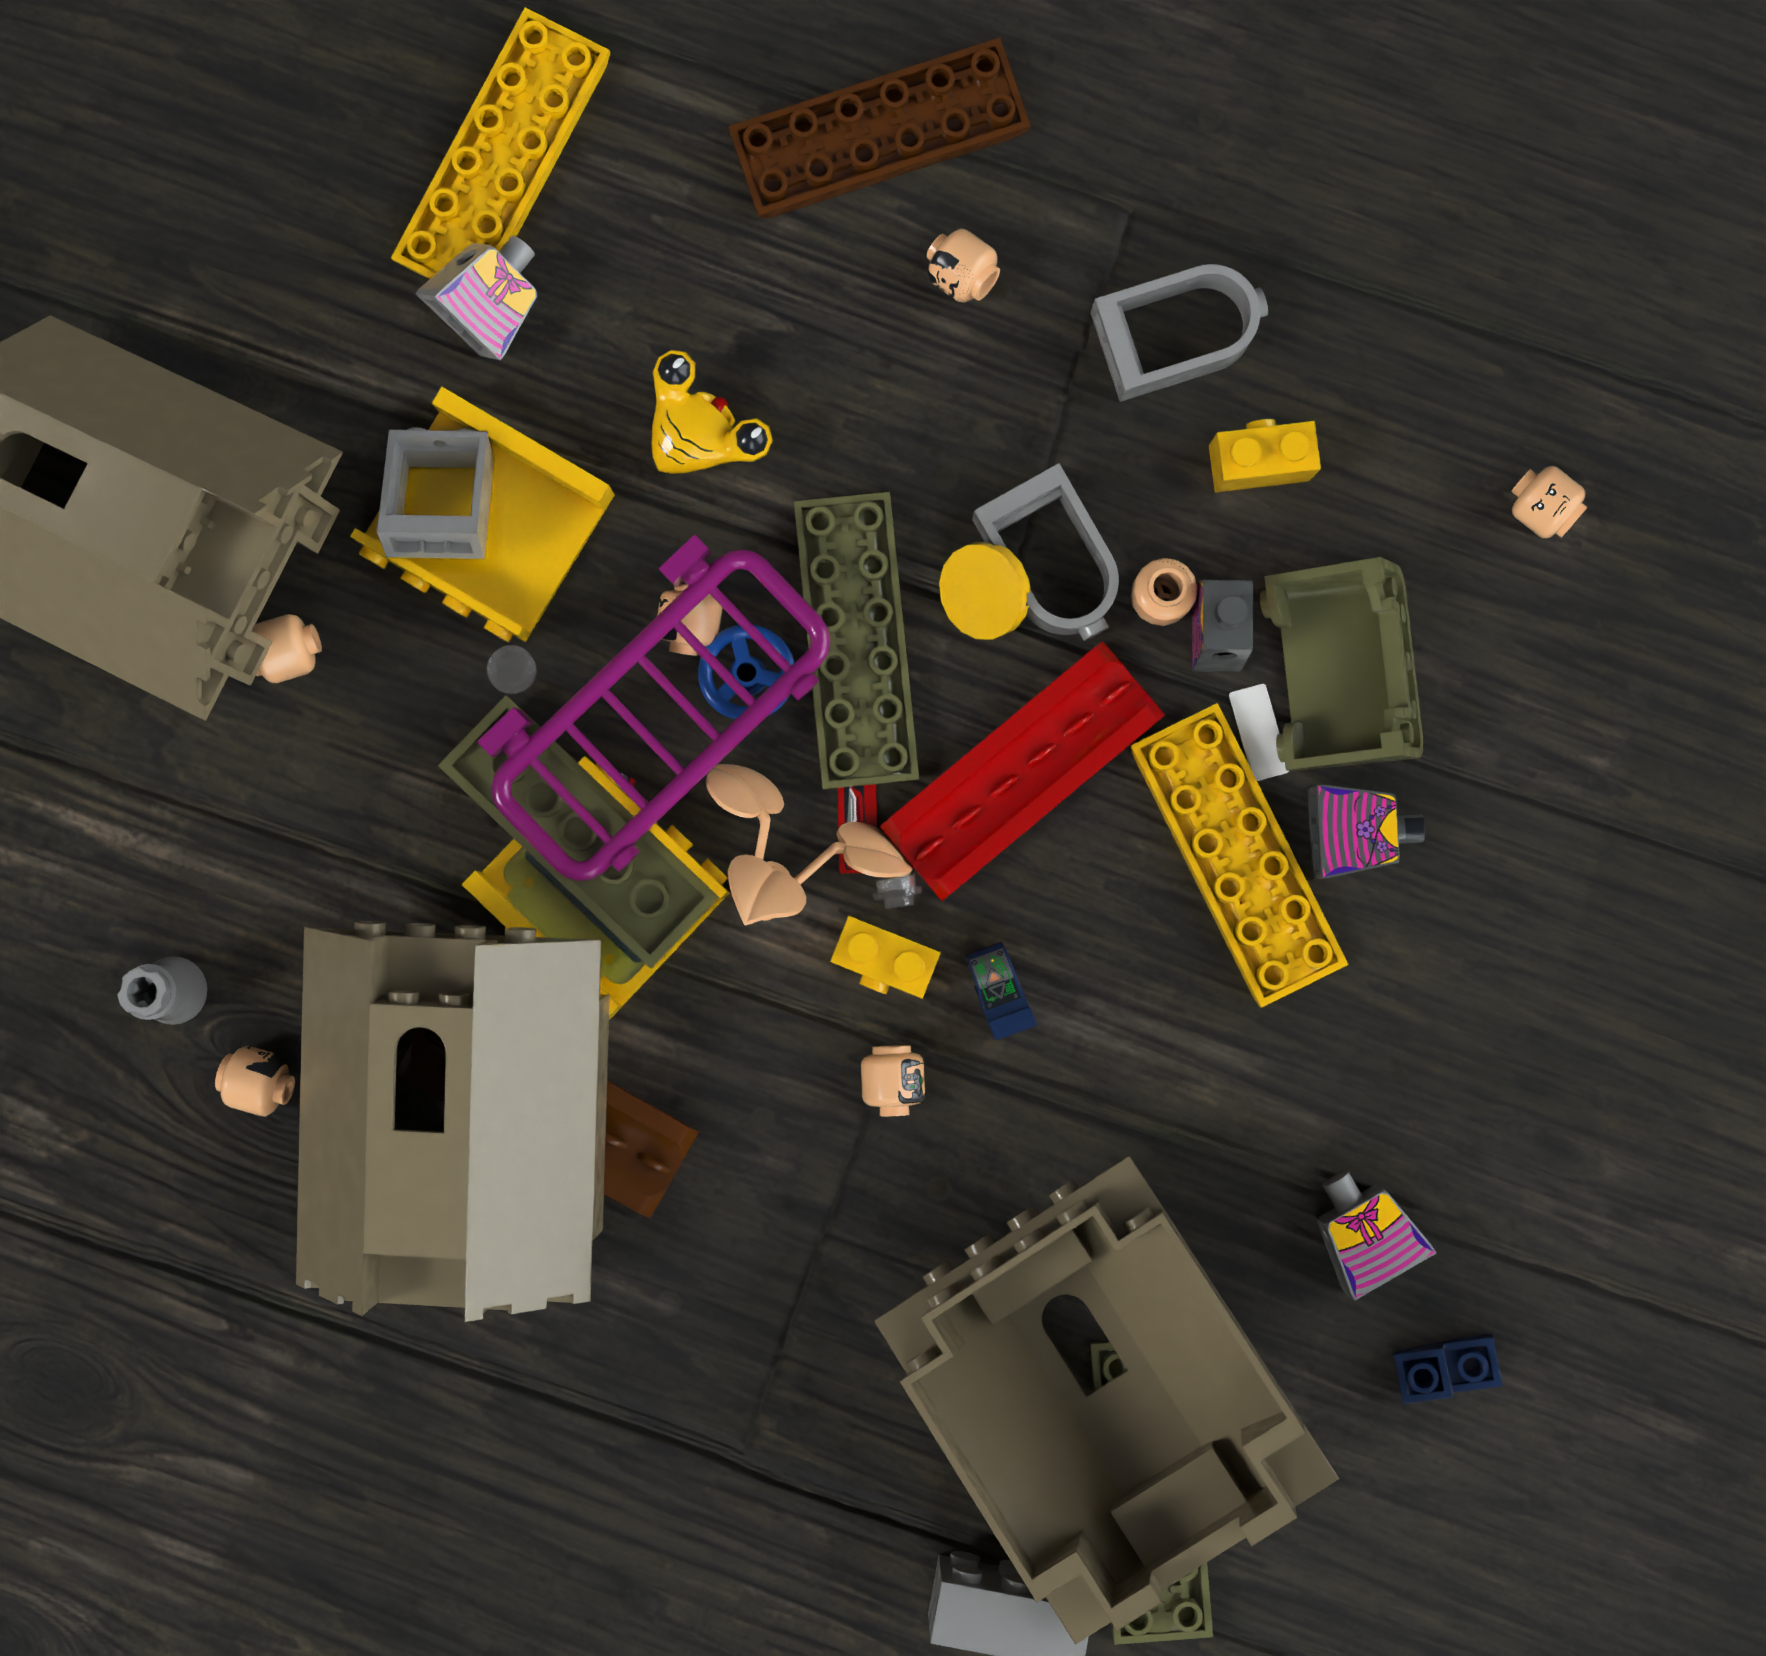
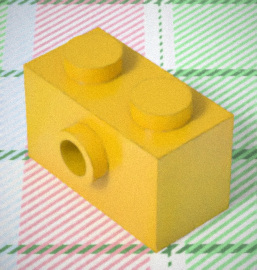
[1209,419,1321,493]
[830,916,941,999]

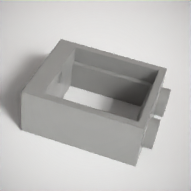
[377,427,494,559]

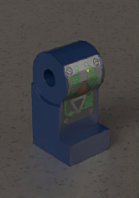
[965,941,1037,1041]

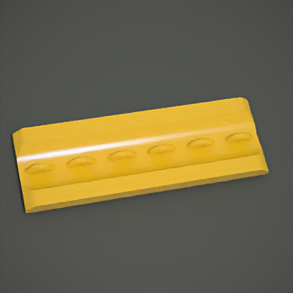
[391,7,610,279]
[1130,703,1349,1008]

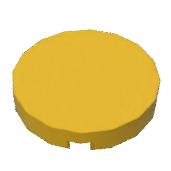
[939,542,1030,640]

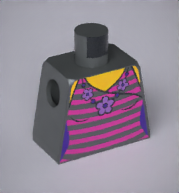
[1192,580,1253,672]
[1307,785,1425,880]

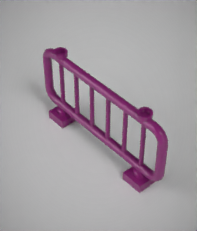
[477,534,831,881]

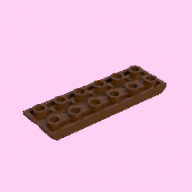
[728,37,1031,218]
[396,1027,699,1218]

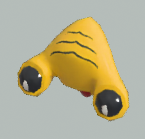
[651,350,773,474]

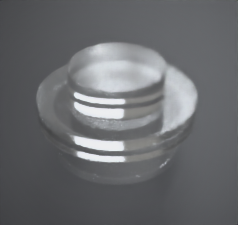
[487,645,537,694]
[873,875,922,909]

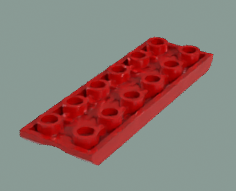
[880,641,1165,901]

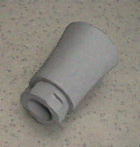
[117,957,207,1025]

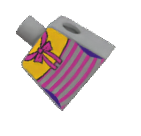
[415,236,537,360]
[1317,1171,1436,1300]

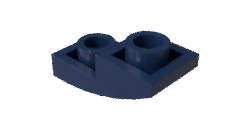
[1394,1333,1503,1404]

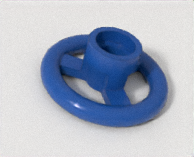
[698,625,794,720]

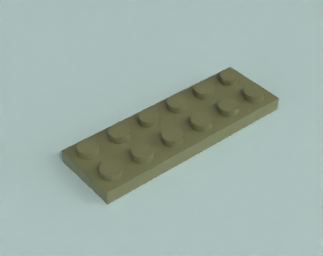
[438,695,720,969]

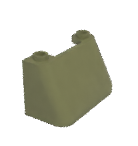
[1260,557,1423,771]

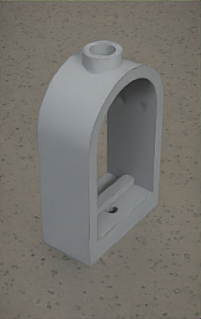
[1090,264,1268,402]
[972,463,1119,641]

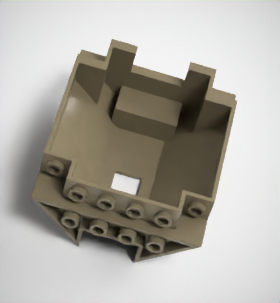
[0,315,343,721]
[296,921,610,1322]
[874,1156,1339,1645]

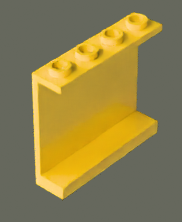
[350,387,615,643]

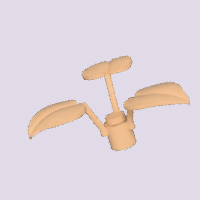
[706,764,913,926]

